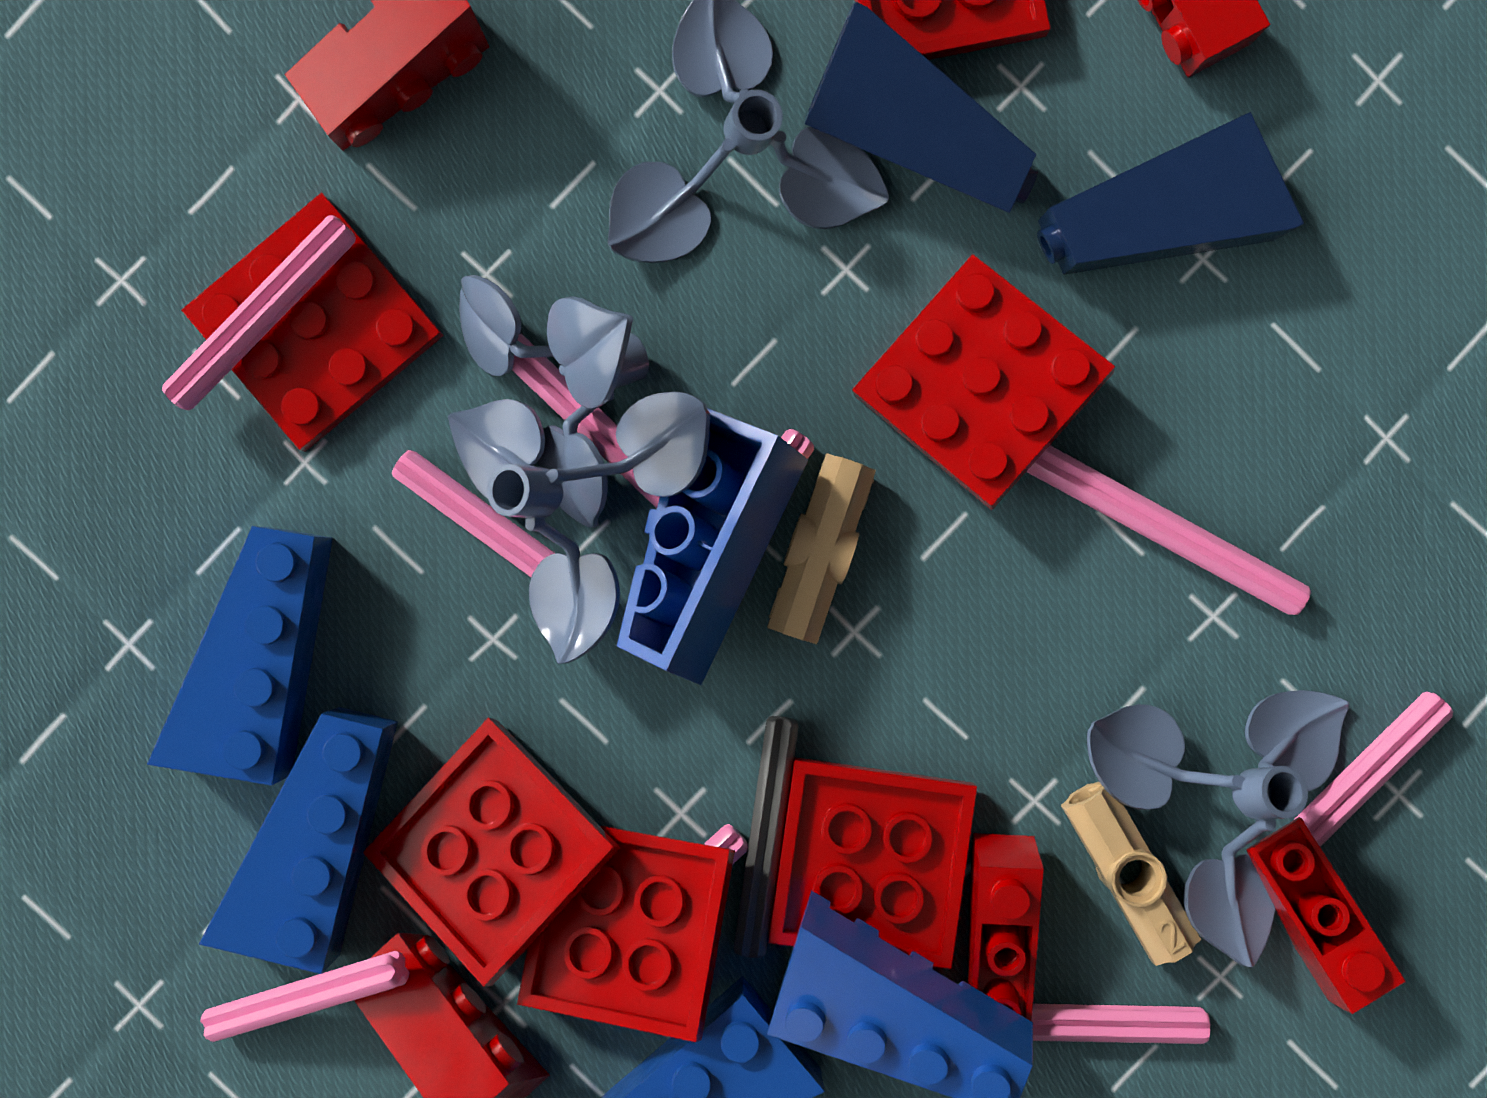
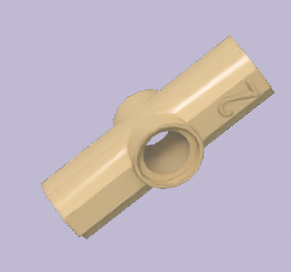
[767,453,876,644]
[1061,782,1201,966]

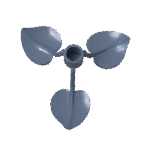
[607,0,889,263]
[459,275,649,528]
[448,392,710,664]
[1087,690,1349,967]

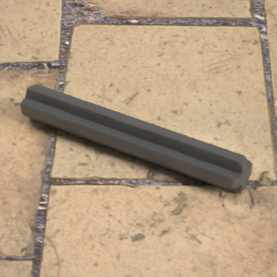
[734,716,799,958]

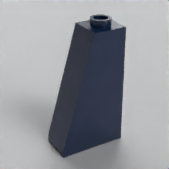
[803,2,1038,213]
[1037,112,1304,275]

